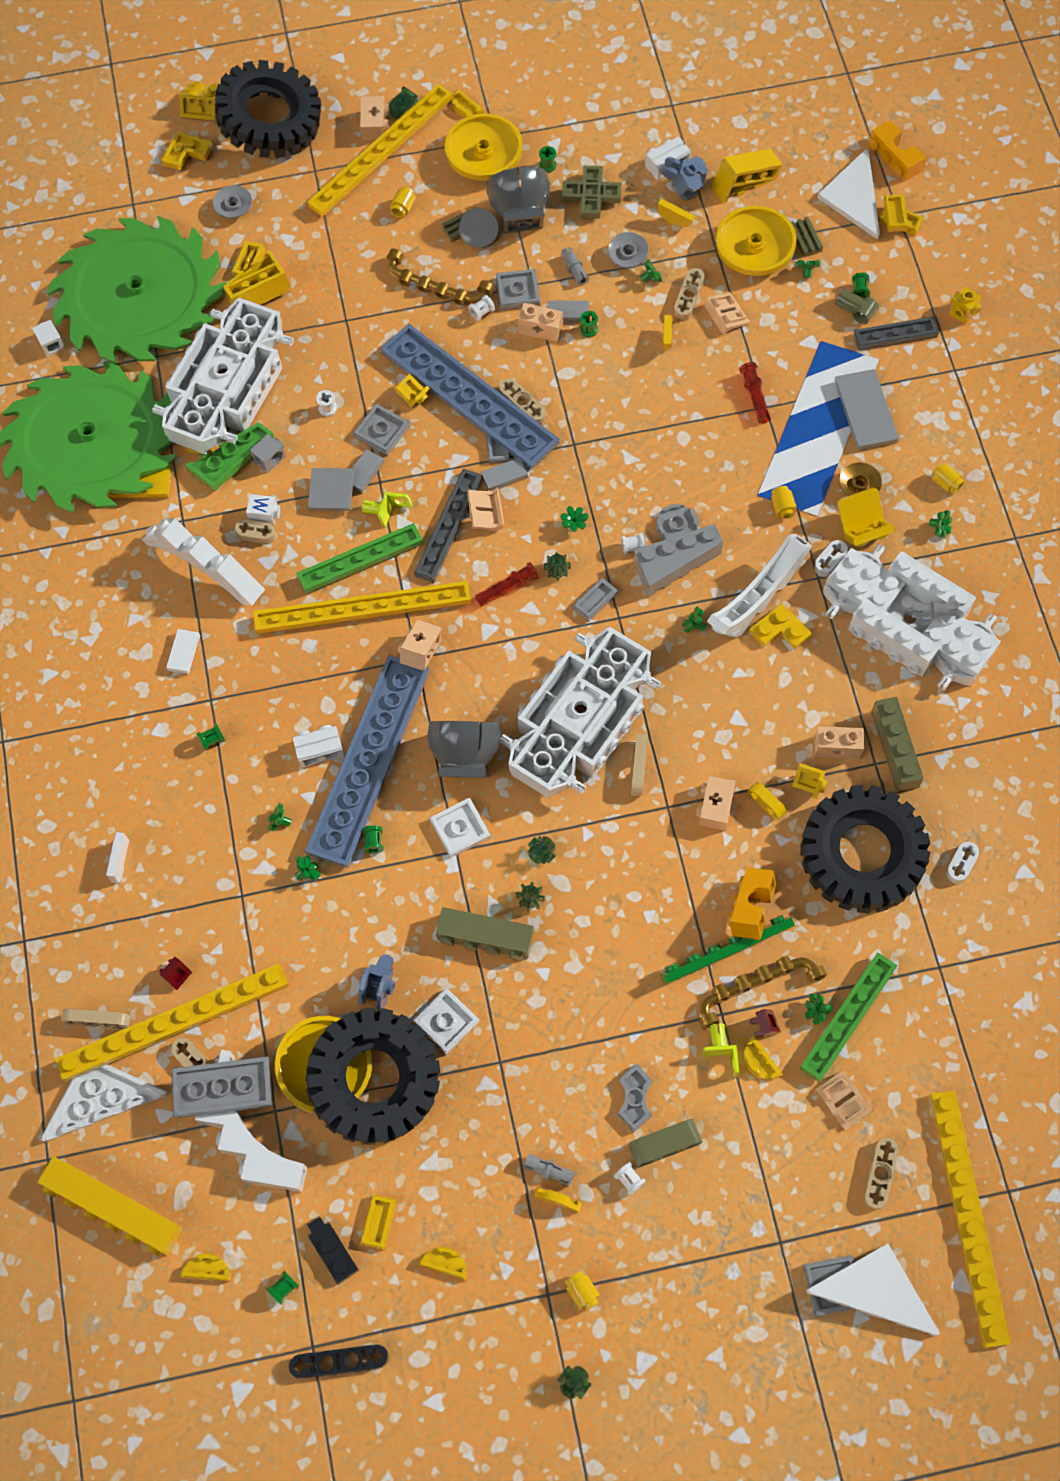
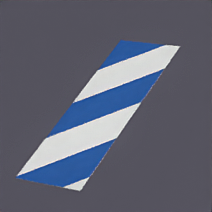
[757,341,879,516]

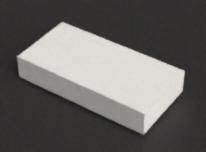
[166,629,200,674]
[106,832,129,883]

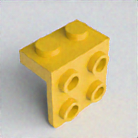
[837,488,894,547]

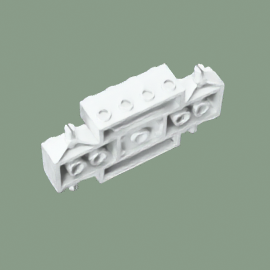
[152,298,294,455]
[823,544,1001,690]
[500,627,662,799]

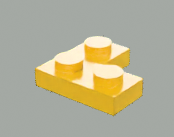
[161,131,214,170]
[749,604,812,650]

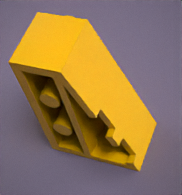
[711,148,783,204]
[223,249,291,306]

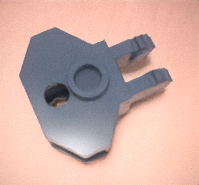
[662,156,708,201]
[358,954,395,1010]

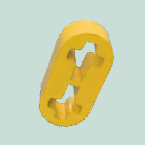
[748,782,787,820]

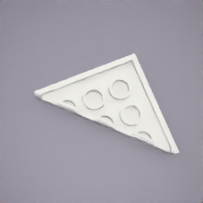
[818,149,880,239]
[40,1065,168,1143]
[806,1244,940,1336]

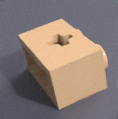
[360,96,389,140]
[518,303,563,342]
[398,620,442,671]
[815,726,864,759]
[696,776,736,831]

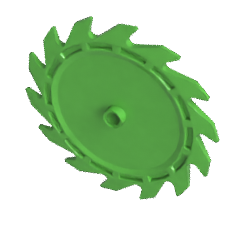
[47,216,227,364]
[0,361,177,512]

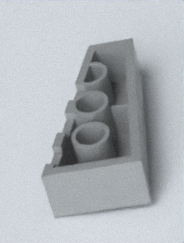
[633,524,723,598]

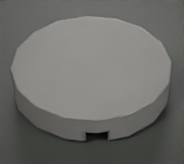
[459,208,498,249]
[656,504,699,540]

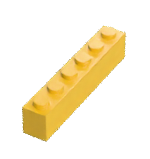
[37,1156,184,1257]

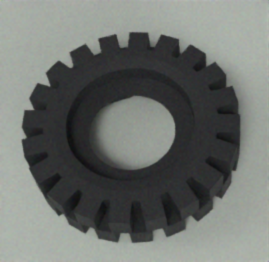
[215,60,321,158]
[800,785,931,913]
[305,1008,440,1145]

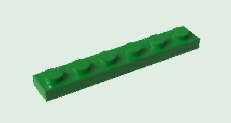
[660,915,795,983]

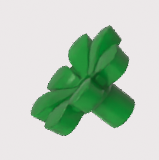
[640,259,663,283]
[794,260,820,278]
[560,506,589,532]
[929,510,952,539]
[682,606,707,633]
[268,802,291,831]
[295,855,321,881]
[805,993,832,1025]

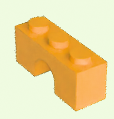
[869,120,927,181]
[728,867,776,940]

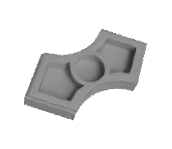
[617,1063,653,1133]

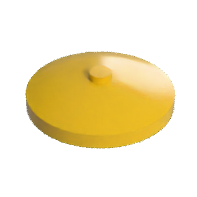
[445,114,523,181]
[716,206,797,276]
[274,1016,372,1113]

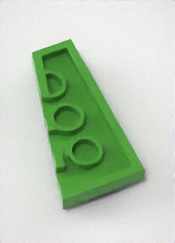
[185,422,275,491]

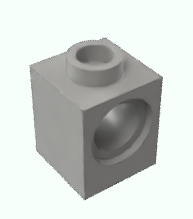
[250,434,286,473]

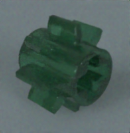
[544,552,571,580]
[528,836,556,864]
[516,881,545,912]
[557,1365,591,1399]

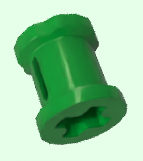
[539,146,556,173]
[852,272,870,299]
[580,310,598,338]
[197,723,225,751]
[363,825,384,854]
[266,1271,299,1305]

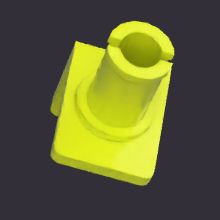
[362,492,413,527]
[702,1024,739,1078]

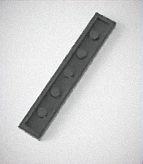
[414,469,483,583]

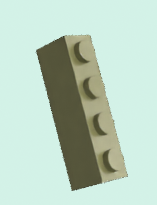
[871,697,924,793]
[436,907,534,960]

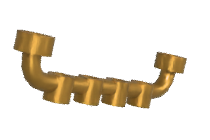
[387,248,495,306]
[699,956,827,1030]

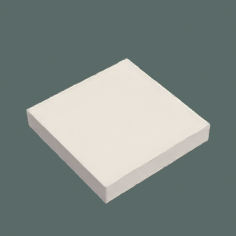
[429,798,491,858]
[413,988,480,1055]

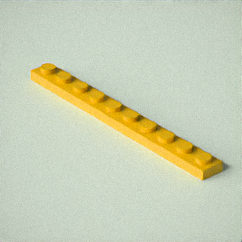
[307,84,453,217]
[253,581,471,634]
[55,963,289,1083]
[930,1090,1011,1348]

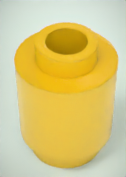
[390,187,416,218]
[932,464,965,494]
[771,486,797,519]
[565,1271,600,1311]

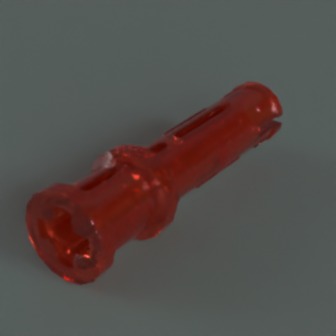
[739,362,771,424]
[475,562,539,607]

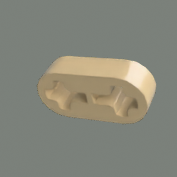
[235,519,276,544]
[171,1038,210,1067]

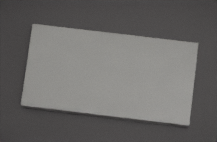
[834,369,899,450]
[171,1056,273,1119]

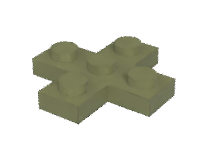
[562,165,622,219]

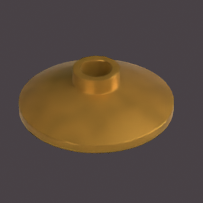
[839,462,882,496]

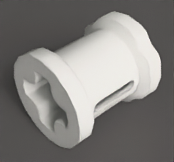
[468,295,495,321]
[316,390,337,417]
[621,533,645,555]
[613,1162,646,1196]

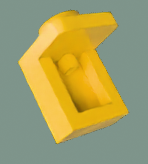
[394,374,430,407]
[792,763,827,799]

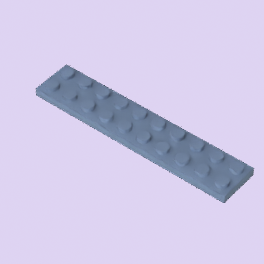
[381,323,559,470]
[305,655,430,868]

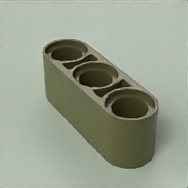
[628,1119,703,1168]

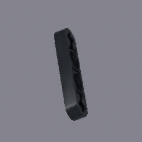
[289,1344,389,1379]

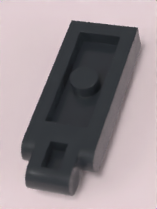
[307,1216,359,1285]

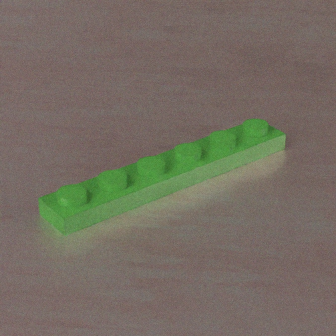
[296,523,423,594]
[799,952,898,1082]

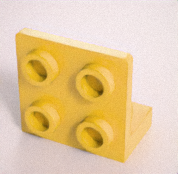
[179,81,218,121]

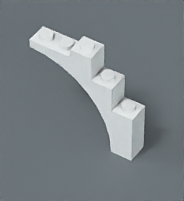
[142,518,265,606]
[707,534,812,637]
[194,1050,307,1192]

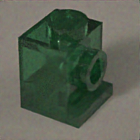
[389,86,419,119]

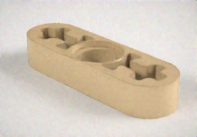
[674,268,705,321]
[499,378,546,424]
[631,734,648,797]
[61,1009,131,1029]
[864,1138,899,1210]

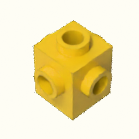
[949,286,982,324]

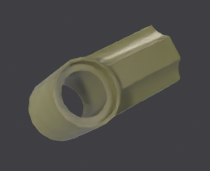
[835,289,879,325]

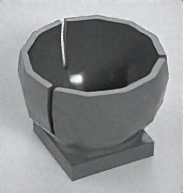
[486,166,550,234]
[427,721,501,778]

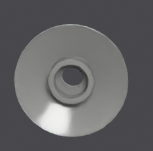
[213,185,252,219]
[609,232,649,268]

